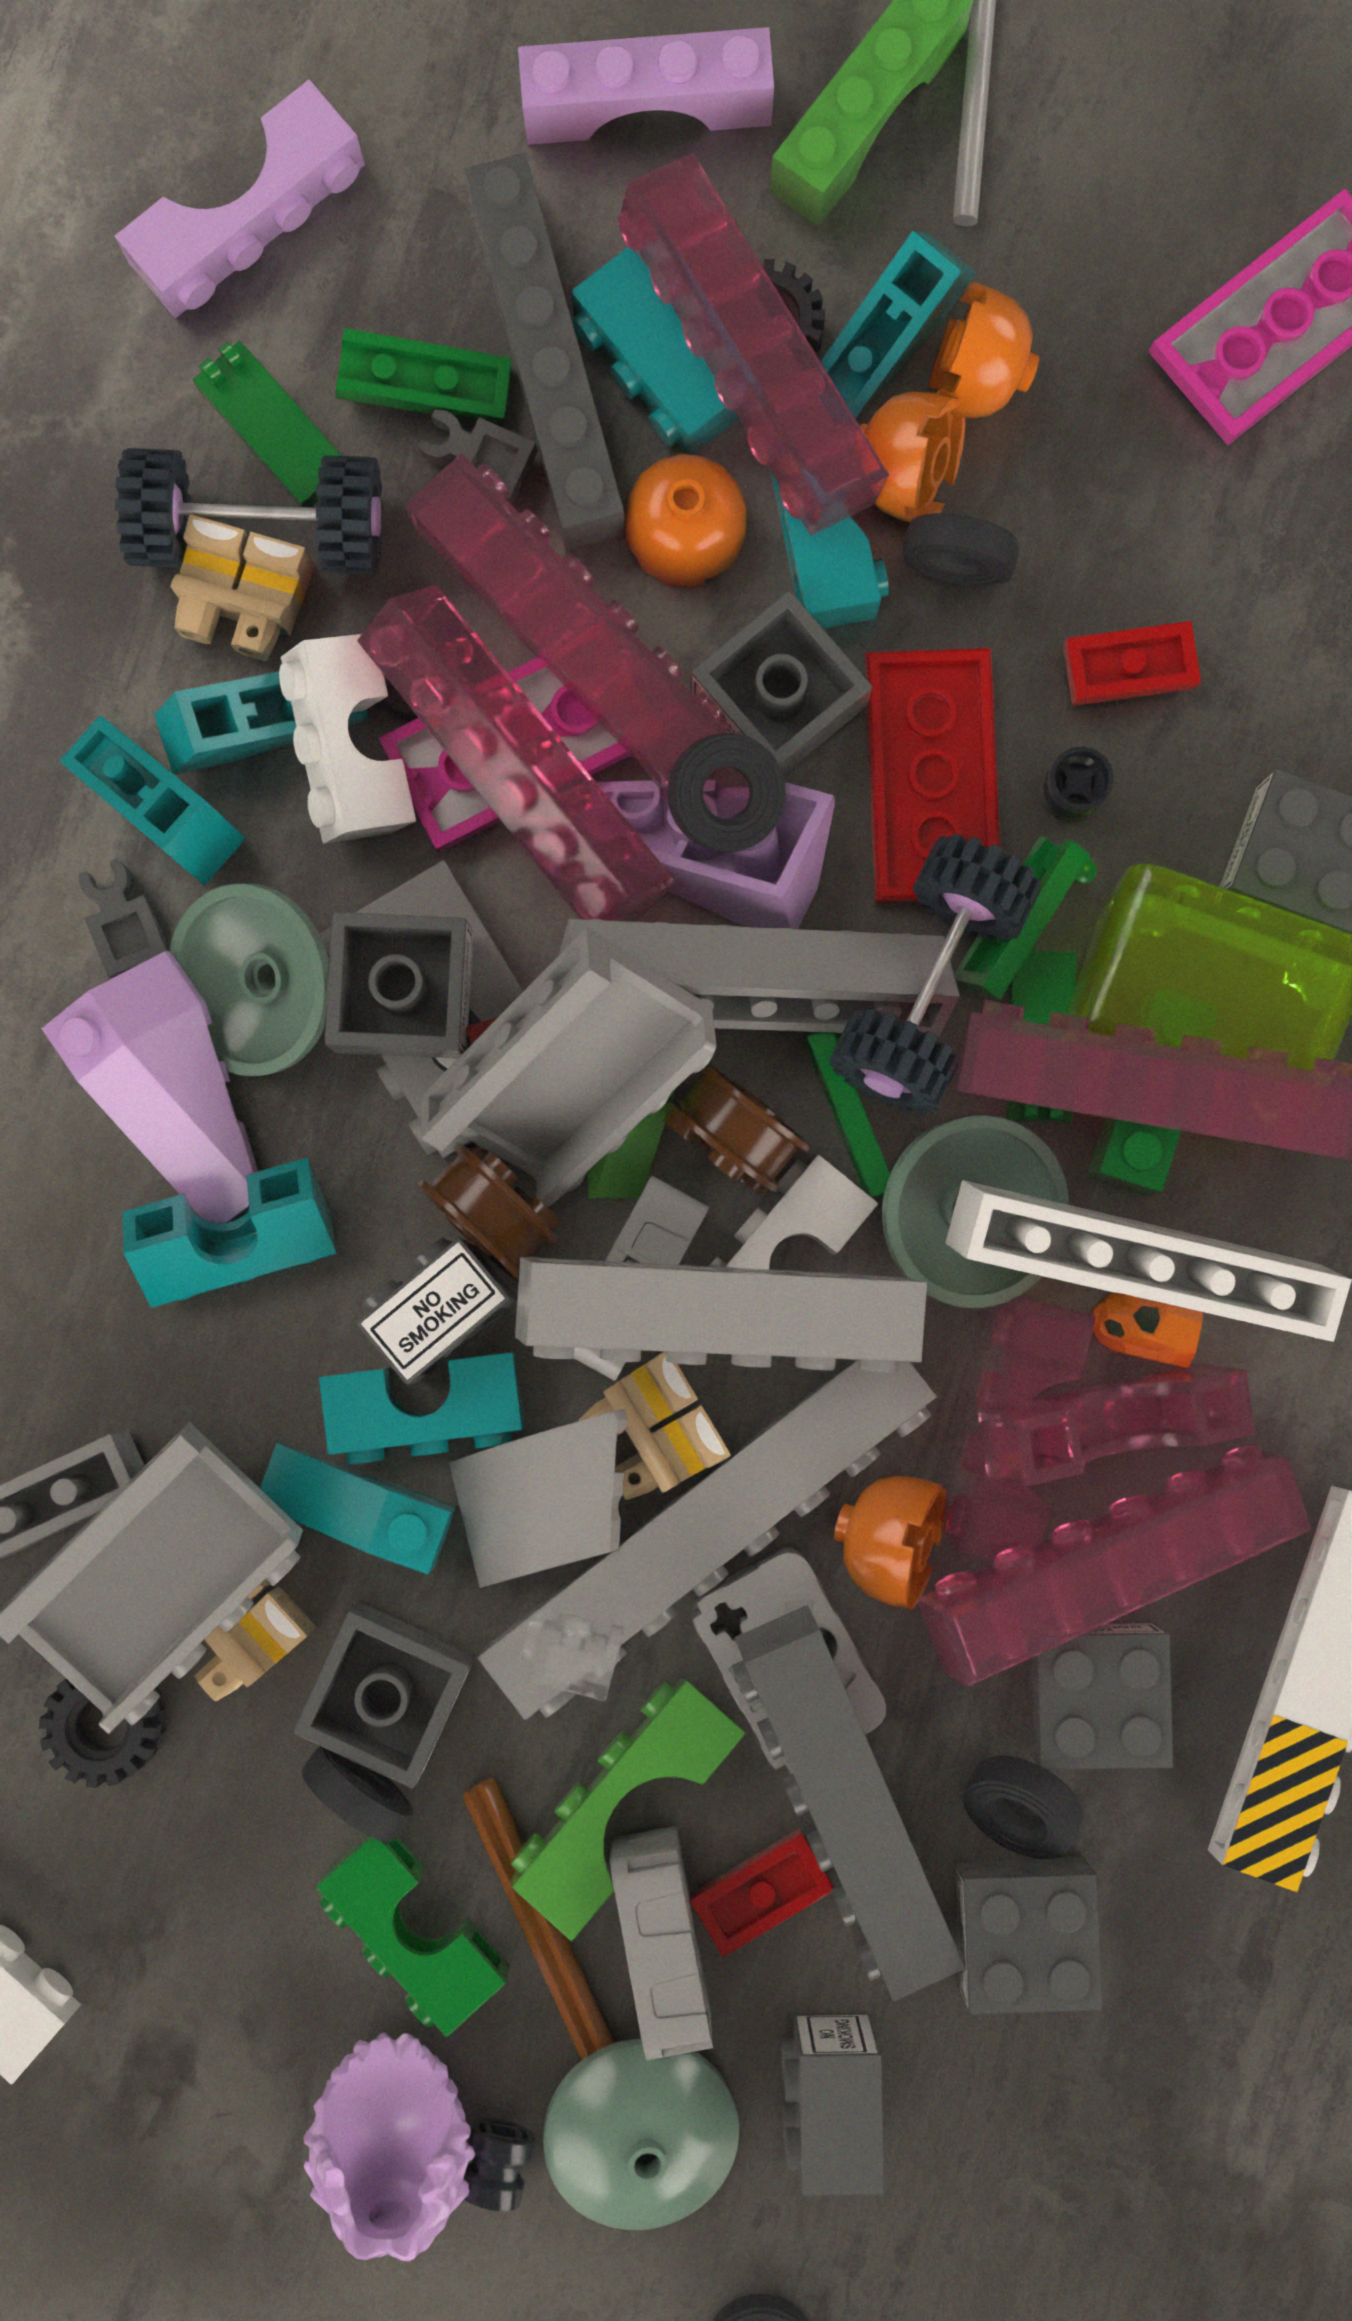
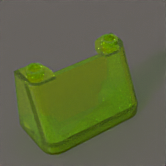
[1059,864,1352,1128]

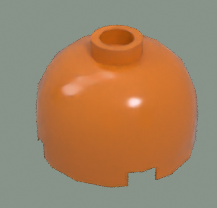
[928,281,1039,418]
[852,392,965,522]
[624,453,748,587]
[834,1476,947,1610]

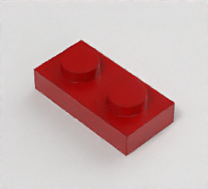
[1063,621,1201,706]
[689,1828,834,1957]

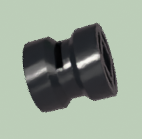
[1040,746,1114,823]
[464,2118,535,2211]

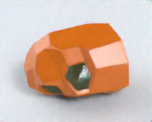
[1088,1292,1203,1368]

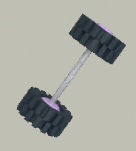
[115,448,383,575]
[829,834,1041,1115]

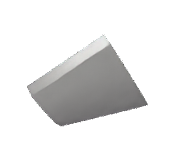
[449,1409,627,1588]

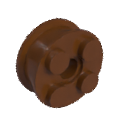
[663,1063,812,1197]
[416,1142,562,1283]

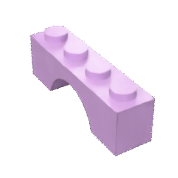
[518,27,774,145]
[115,79,365,319]

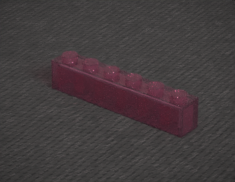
[618,153,889,536]
[405,453,727,793]
[357,585,677,922]
[954,1000,1352,1160]
[917,1445,1312,1687]

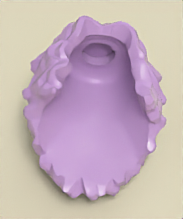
[303,2032,475,2262]

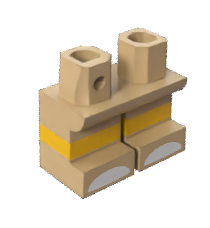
[170,514,315,661]
[579,1351,731,1500]
[194,1579,317,1701]

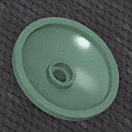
[169,883,329,1076]
[882,1114,1069,1308]
[543,2039,739,2230]

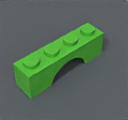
[769,0,973,228]
[510,1678,746,1942]

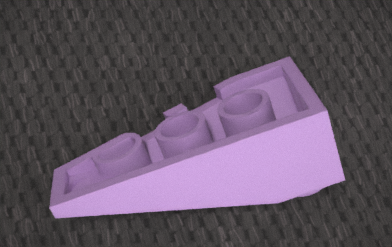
[553,780,835,929]
[41,951,259,1223]

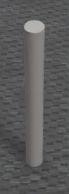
[953,0,996,226]

